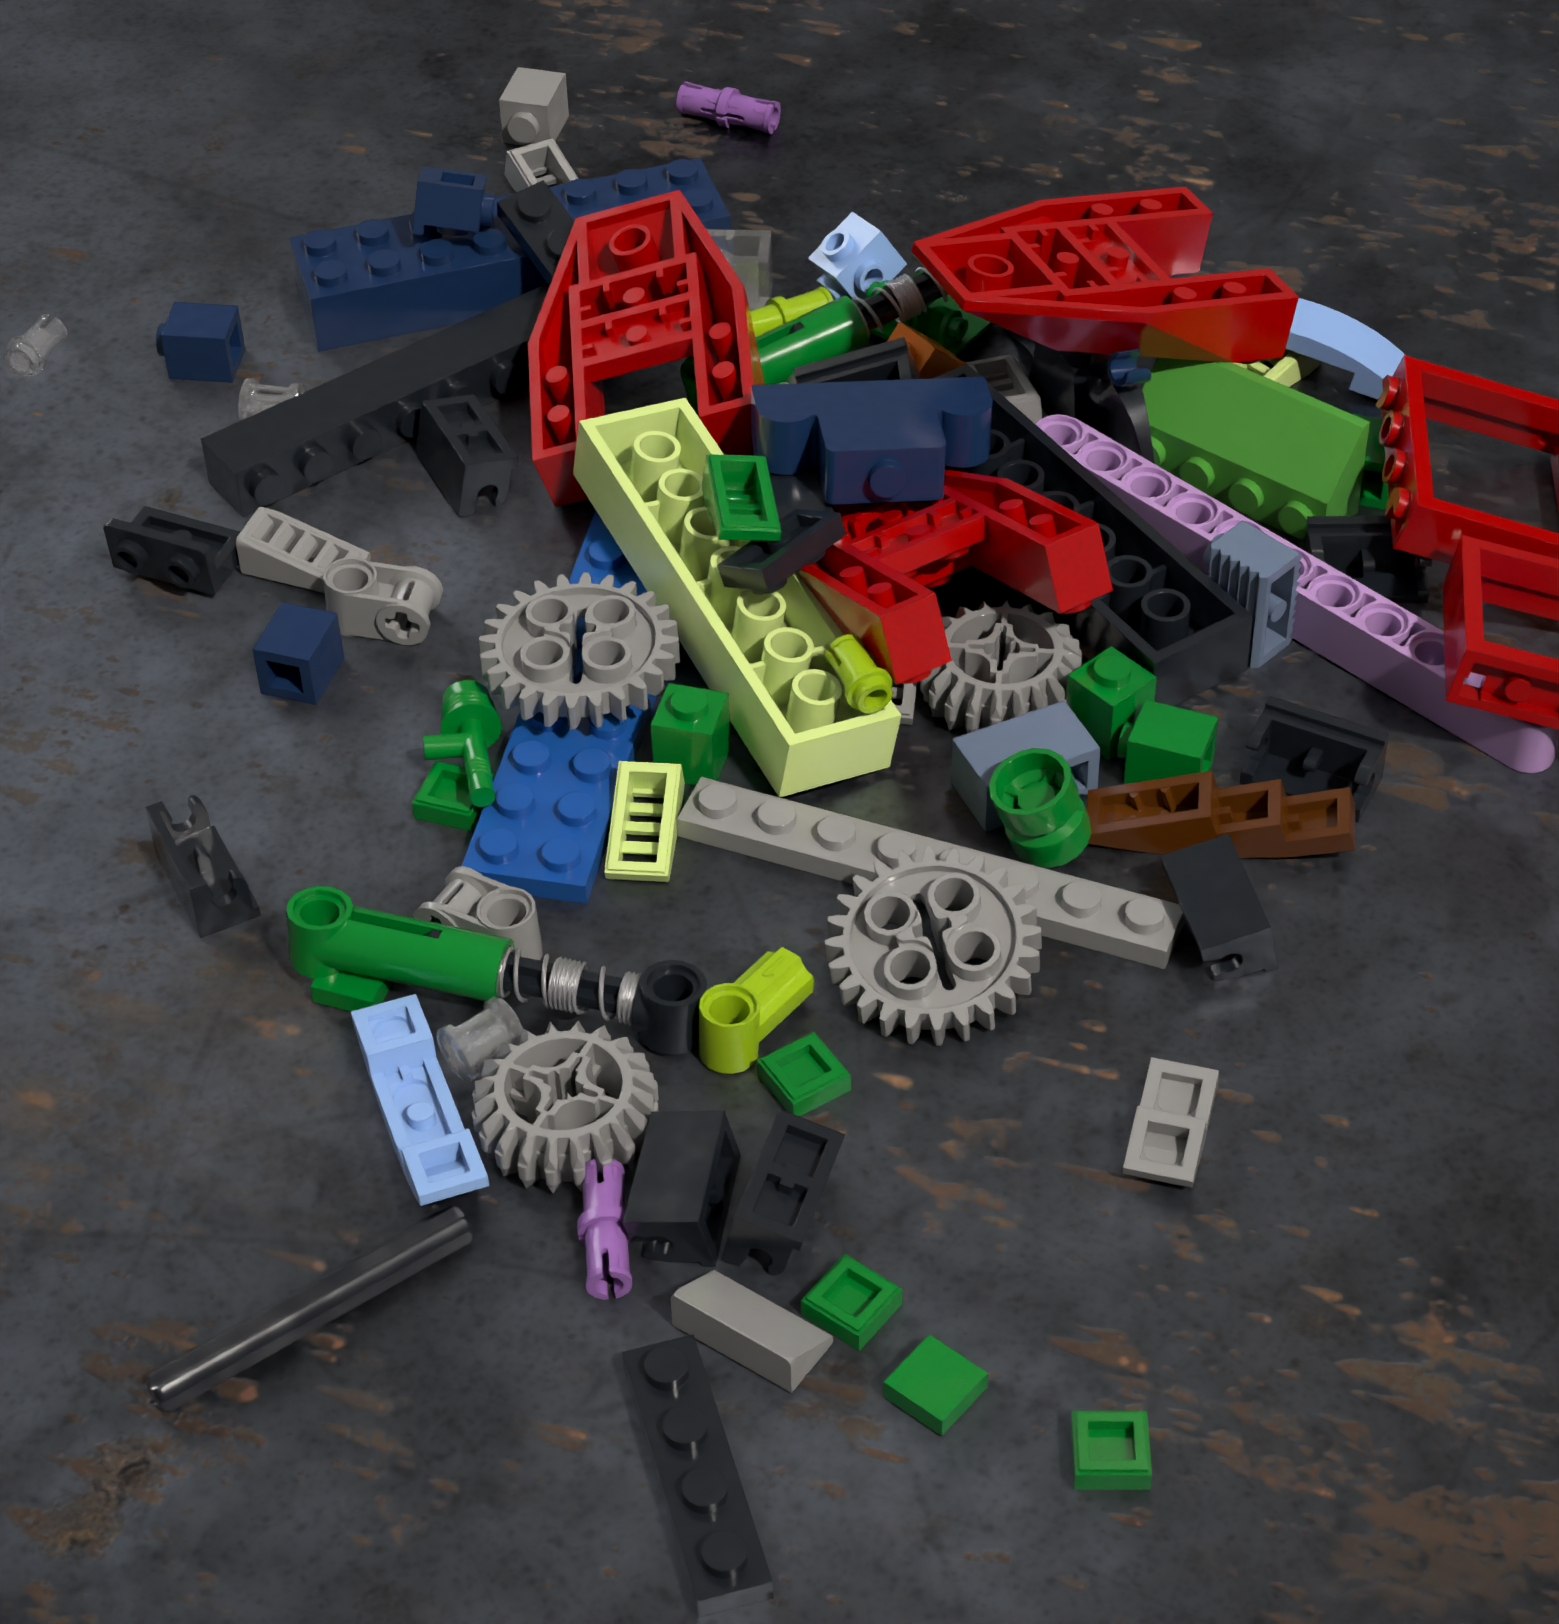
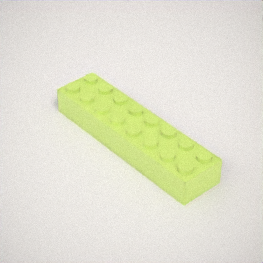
[573,398,902,798]

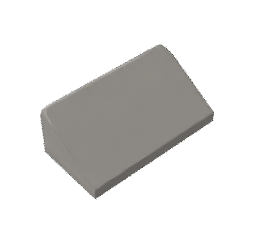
[670,1270,833,1393]

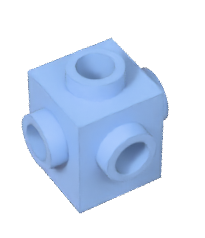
[808,212,907,304]

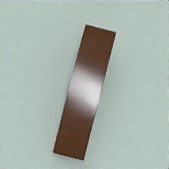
[1087,771,1356,858]

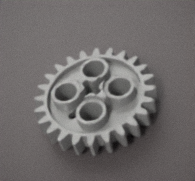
[479,572,680,729]
[825,846,1042,1046]

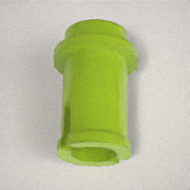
[825,634,893,714]

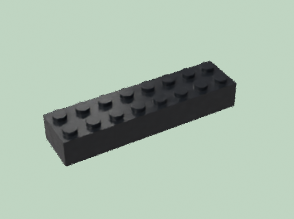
[935,364,1253,706]

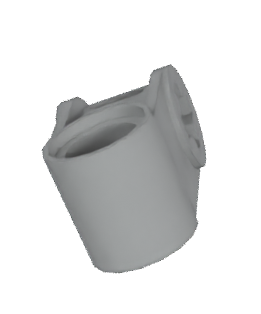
[323,557,443,645]
[413,866,543,961]

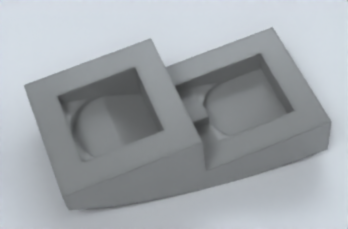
[1123,1057,1219,1188]

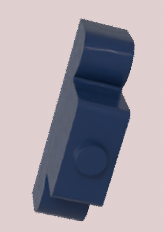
[751,377,992,504]

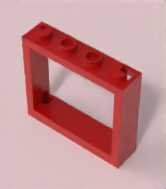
[1376,355,1559,564]
[1442,535,1559,730]

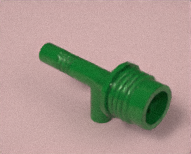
[422,680,502,807]

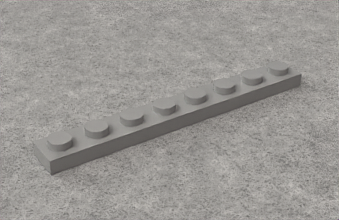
[677,777,1185,969]

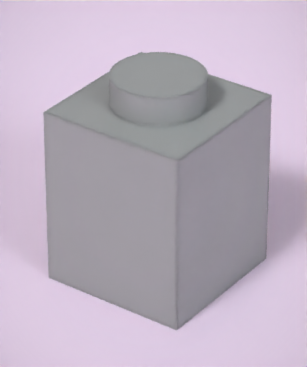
[499,67,569,146]

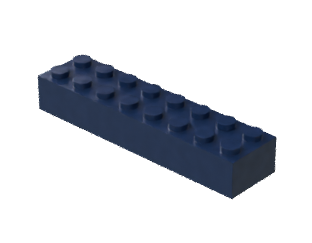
[289,158,732,352]

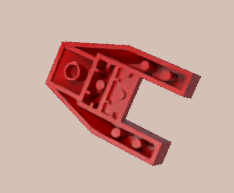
[912,186,1299,364]
[528,190,765,507]
[798,469,1113,685]

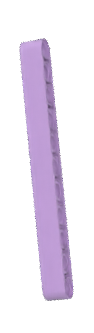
[1036,414,1559,773]

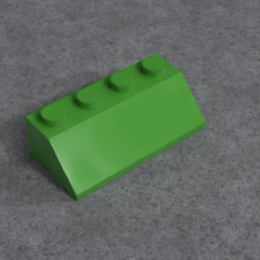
[1142,358,1370,541]

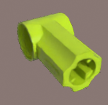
[699,947,814,1074]

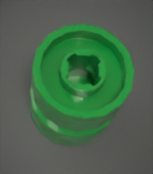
[989,748,1092,869]

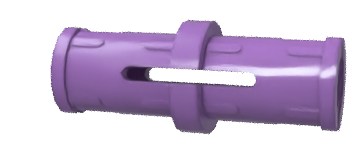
[676,81,781,134]
[577,1159,634,1300]

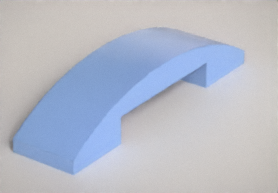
[1286,298,1405,400]
[351,994,489,1206]

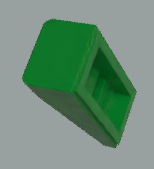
[702,454,781,541]

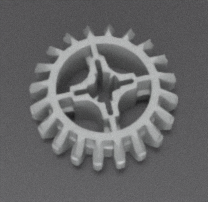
[920,600,1082,733]
[472,1020,659,1194]

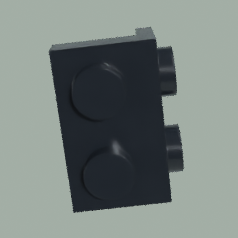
[103,506,240,595]

